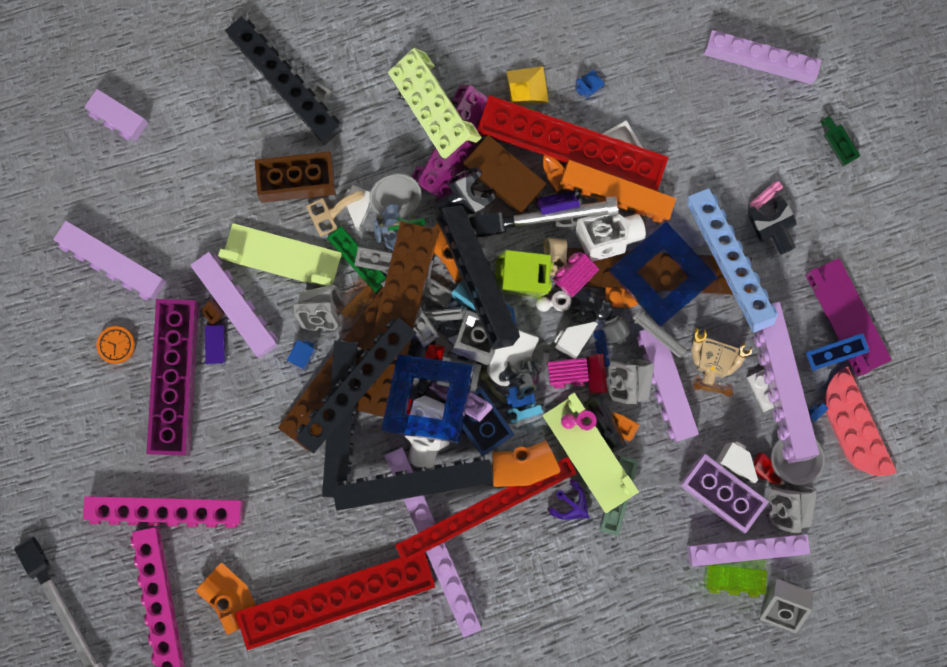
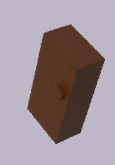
[463,135,546,215]
[255,151,336,203]

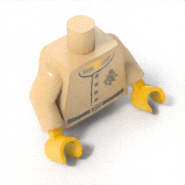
[691,328,753,386]

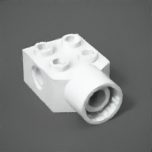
[576,213,646,262]
[405,396,458,468]

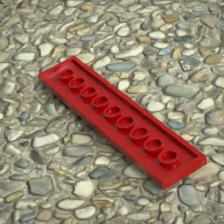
[477,95,669,191]
[235,552,436,650]

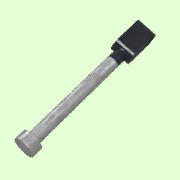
[469,196,619,238]
[15,537,104,667]

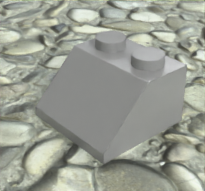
[451,310,495,365]
[760,579,814,634]

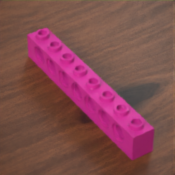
[83,496,244,528]
[130,527,185,667]

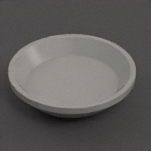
[369,173,421,218]
[771,440,825,485]

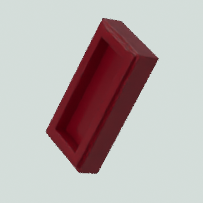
[585,354,608,395]

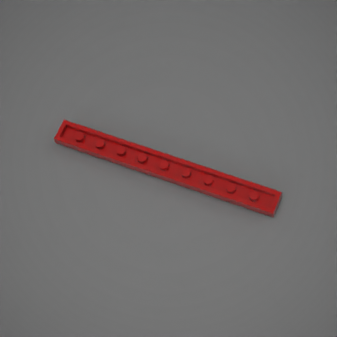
[395,456,577,563]

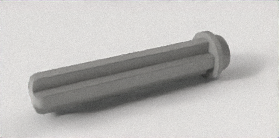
[424,305,470,323]
[632,310,686,357]

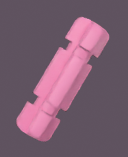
[750,181,783,210]

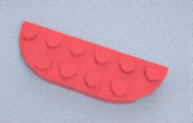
[824,366,897,476]

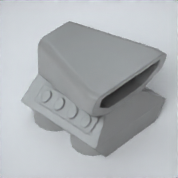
[293,285,344,331]
[608,359,654,404]
[768,484,817,533]

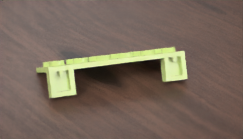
[388,48,481,159]
[218,224,342,287]
[543,393,639,513]

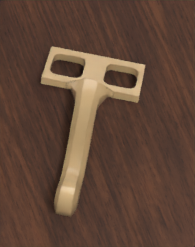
[306,191,365,237]

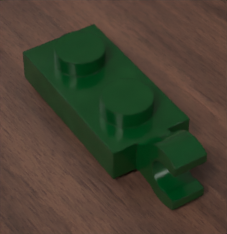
[820,115,860,167]

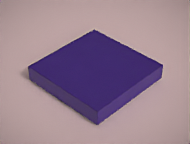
[536,191,580,215]

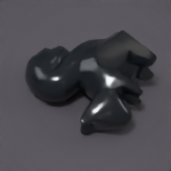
[570,288,613,324]
[502,357,542,398]

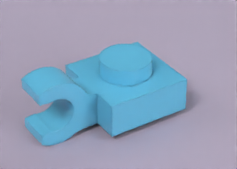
[508,403,543,424]

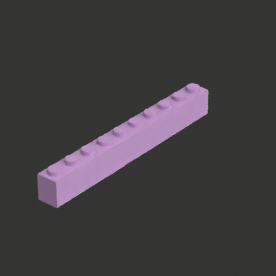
[385,448,482,638]

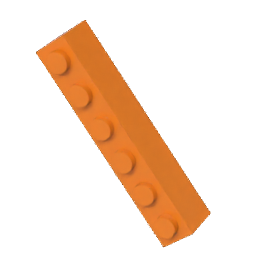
[559,160,676,224]

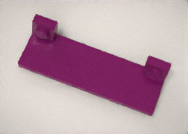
[411,85,488,198]
[805,258,892,377]

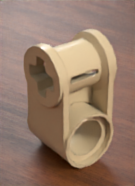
[544,238,567,276]

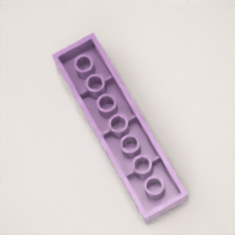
[754,302,819,464]

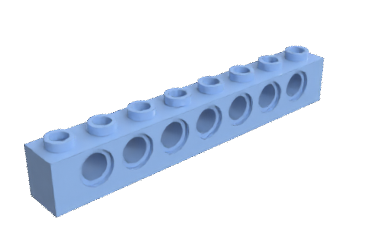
[687,188,778,333]

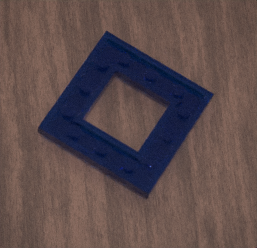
[609,221,718,327]
[381,354,475,444]

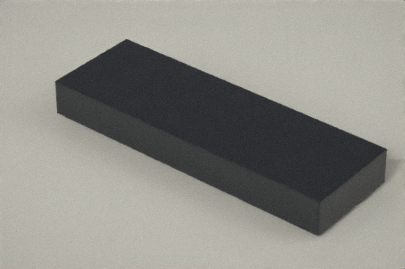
[584,394,627,453]

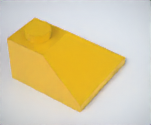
[506,66,549,107]

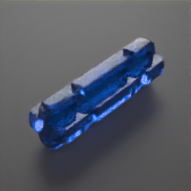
[593,330,610,367]

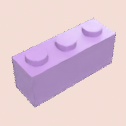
[84,89,148,142]

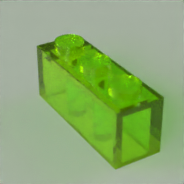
[703,565,767,598]

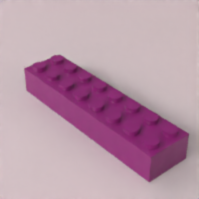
[146,299,199,456]

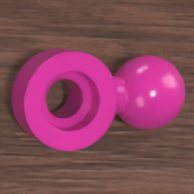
[561,411,597,431]

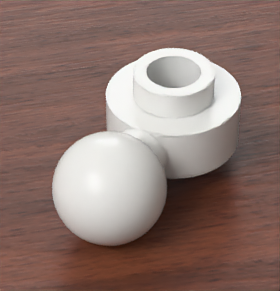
[536,291,572,312]

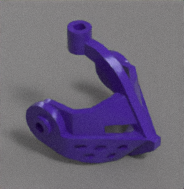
[547,479,590,521]

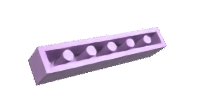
[704,30,822,84]
[53,221,167,301]
[190,252,279,359]
[636,324,699,442]
[687,534,810,566]

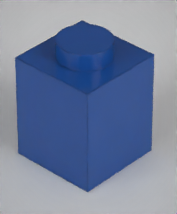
[287,339,317,371]

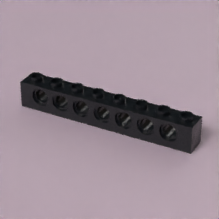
[225,16,341,145]
[295,317,417,454]

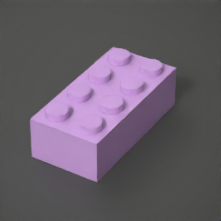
[679,454,769,533]

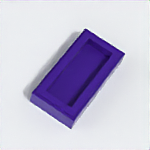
[205,325,226,365]

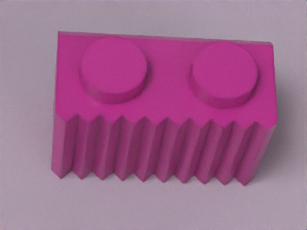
[553,252,599,297]
[547,358,589,389]

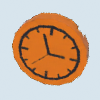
[96,326,136,364]

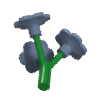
[373,204,425,251]

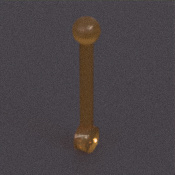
[693,383,733,397]

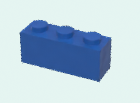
[806,333,870,371]

